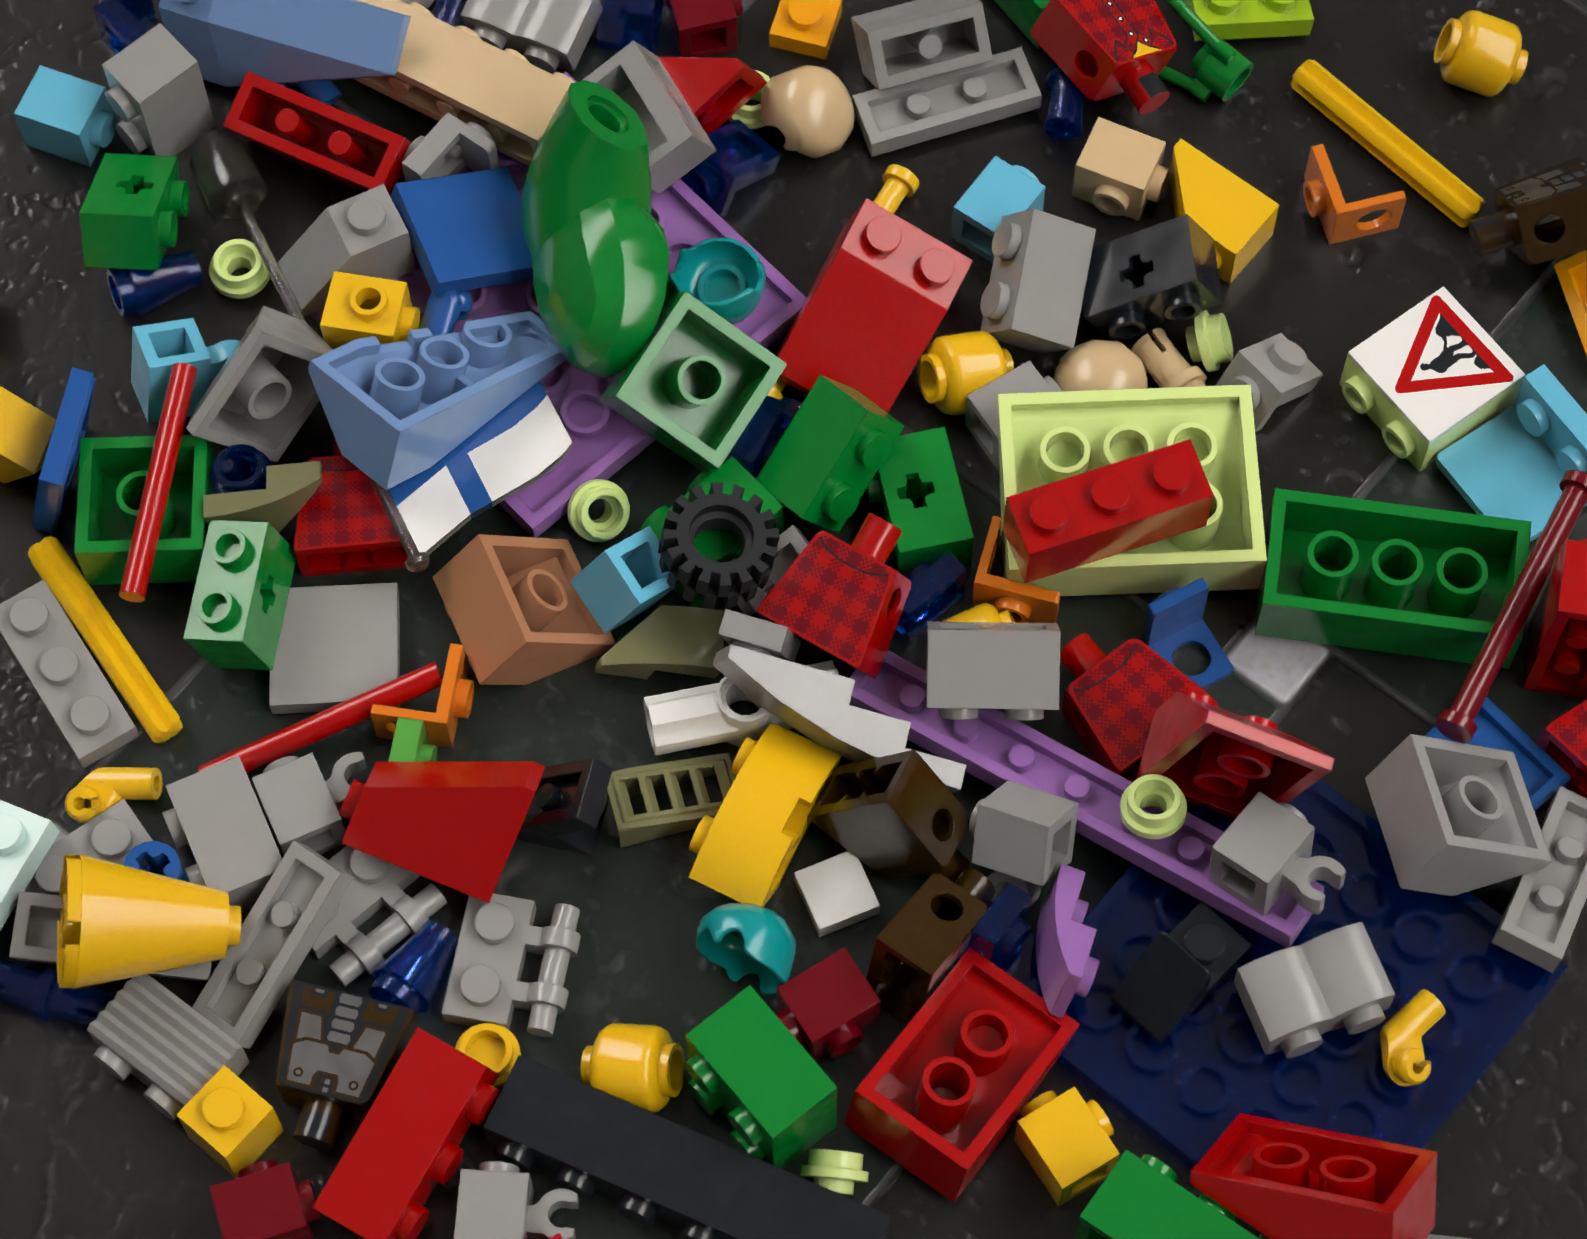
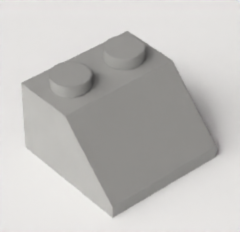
[186,306,333,462]
[1365,734,1552,896]

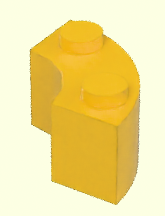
[689,722,842,907]

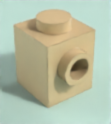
[1072,117,1171,221]

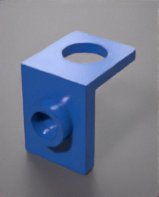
[1141,577,1234,689]

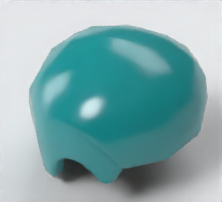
[669,237,766,324]
[696,903,796,996]

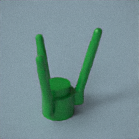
[1158,0,1254,103]

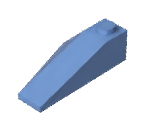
[158,0,411,88]
[308,311,566,490]

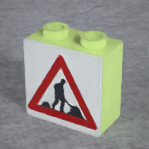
[1339,286,1526,472]

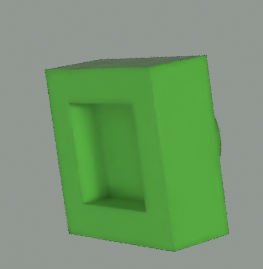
[388,717,437,762]

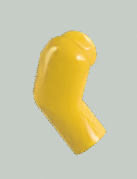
[65,767,163,824]
[1380,989,1446,1087]

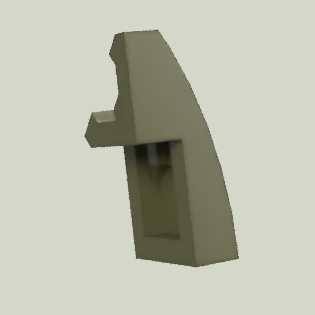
[203,461,322,532]
[595,605,724,680]

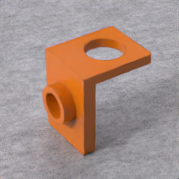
[1303,144,1406,245]
[972,515,1061,623]
[370,643,474,748]

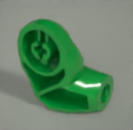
[521,80,669,378]

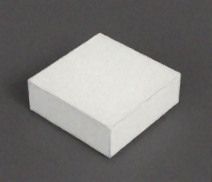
[794,851,880,937]

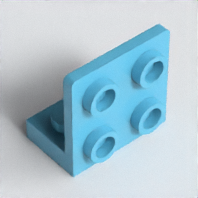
[1435,364,1587,542]

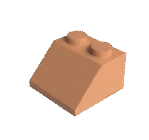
[433,534,616,685]

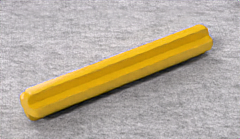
[1291,59,1485,228]
[28,536,183,744]

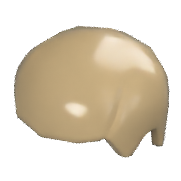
[761,66,855,158]
[1054,339,1148,391]

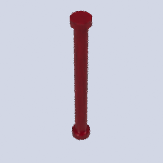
[1435,470,1587,743]

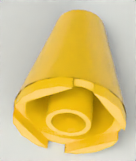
[56,854,241,989]

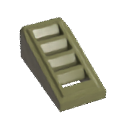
[606,753,736,848]

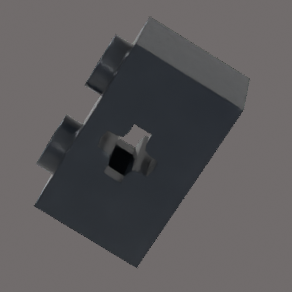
[1082,214,1223,341]

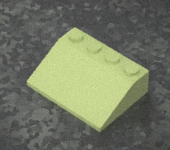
[997,384,1267,596]

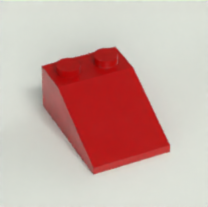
[776,198,973,413]
[1136,691,1334,819]
[844,947,1080,1203]
[1190,1113,1437,1239]

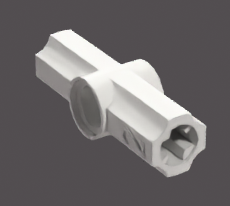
[643,660,839,756]

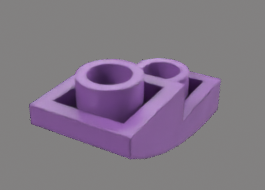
[1036,863,1100,1018]

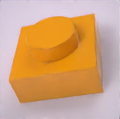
[769,0,842,60]

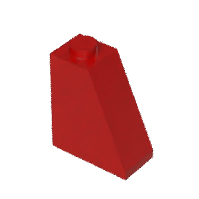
[339,761,546,903]

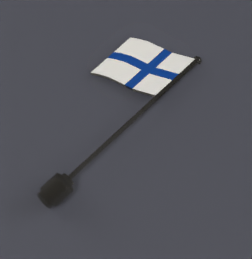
[189,129,573,573]

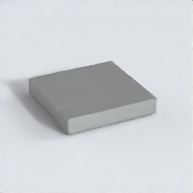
[269,582,400,714]

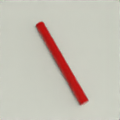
[119,363,197,603]
[198,661,443,773]

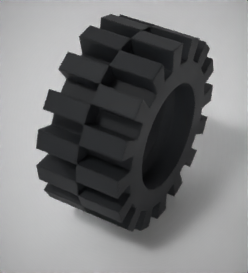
[658,482,779,609]

